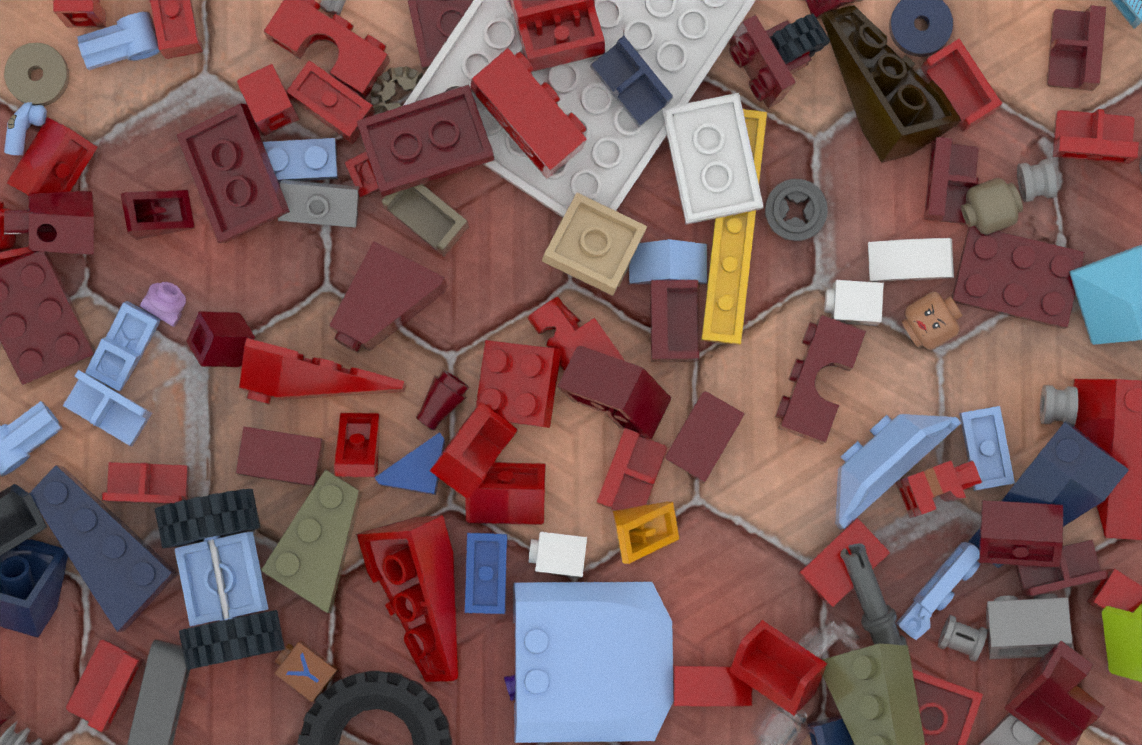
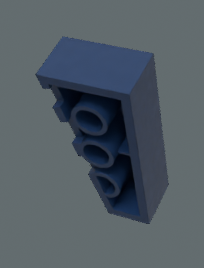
[29,465,178,632]

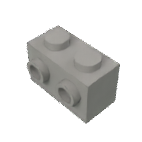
[986,594,1072,659]

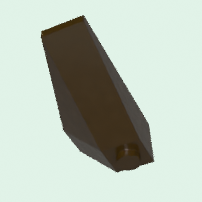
[821,5,961,163]

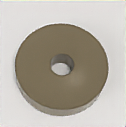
[4,43,69,106]

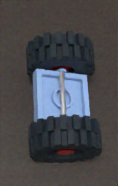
[155,489,285,670]

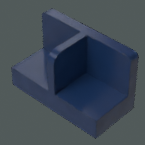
[590,35,673,127]

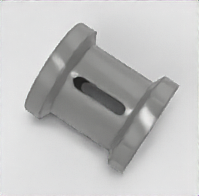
[937,615,988,662]

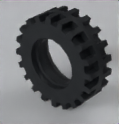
[298,670,452,745]

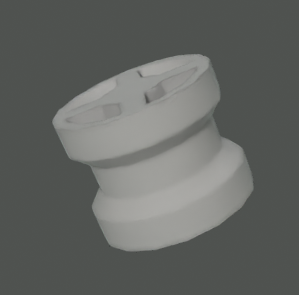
[1017,159,1057,202]
[1040,385,1078,426]

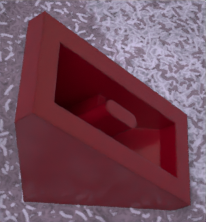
[120,190,195,240]

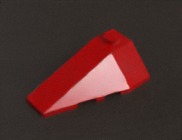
[239,338,406,405]
[356,515,458,682]

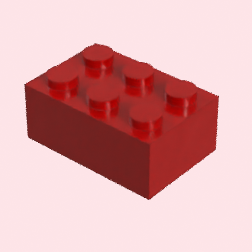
[470,48,587,179]

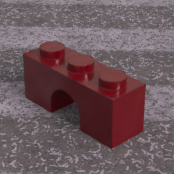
[775,315,866,444]

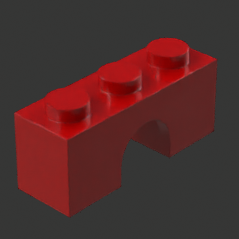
[264,0,390,100]

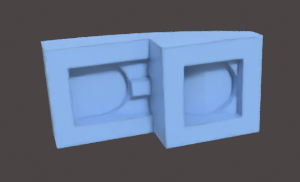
[85,301,161,391]

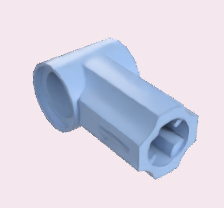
[77,12,160,70]
[0,401,63,477]

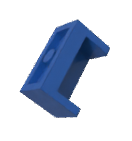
[465,533,508,614]

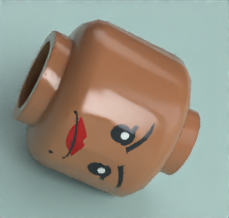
[901,291,963,350]

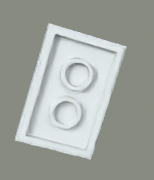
[662,93,763,225]

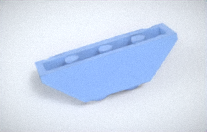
[835,414,961,530]

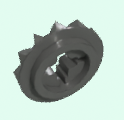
[765,179,828,241]

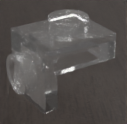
[798,621,861,658]

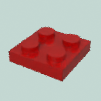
[475,340,561,428]

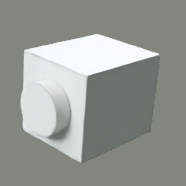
[824,280,884,326]
[528,532,587,577]

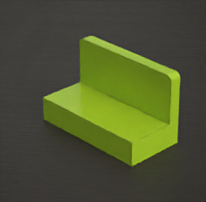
[1102,604,1142,682]

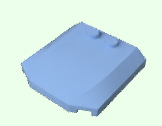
[513,582,674,743]

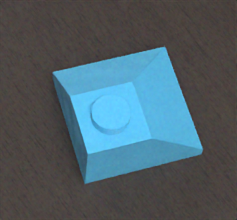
[1069,245,1142,345]

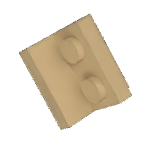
[542,192,647,296]

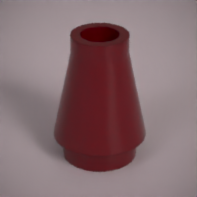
[416,370,469,430]

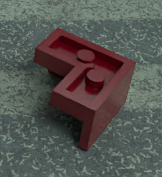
[557,346,671,439]
[1004,641,1105,745]

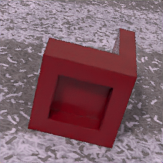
[186,311,255,367]

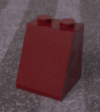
[329,241,448,353]

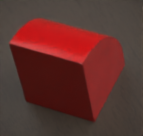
[1087,569,1142,612]

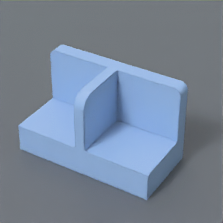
[63,370,152,446]

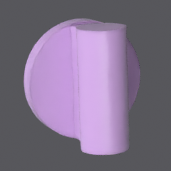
[140,282,186,327]

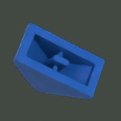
[374,432,446,495]

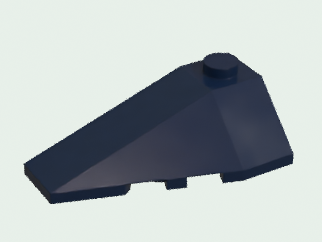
[968,421,1129,568]
[0,539,68,638]

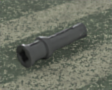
[840,543,907,645]

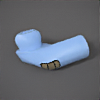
[4,102,47,155]

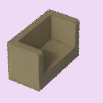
[381,184,469,256]

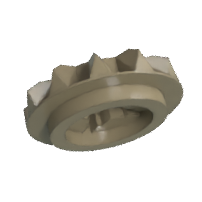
[371,66,423,114]

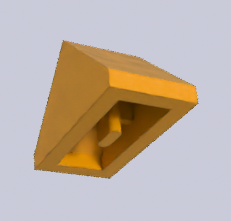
[613,501,679,564]

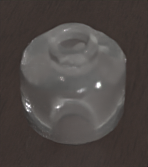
[750,701,810,745]

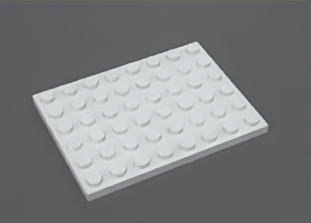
[403,0,756,218]

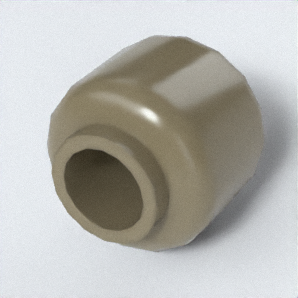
[961,178,1023,235]

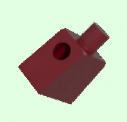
[4,191,94,254]

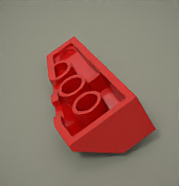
[1073,379,1142,540]

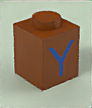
[274,641,340,703]

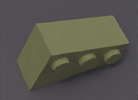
[261,469,362,613]
[822,643,925,745]

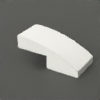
[868,238,954,282]

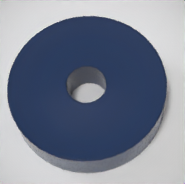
[889,0,953,57]

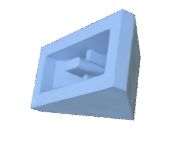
[629,239,707,284]

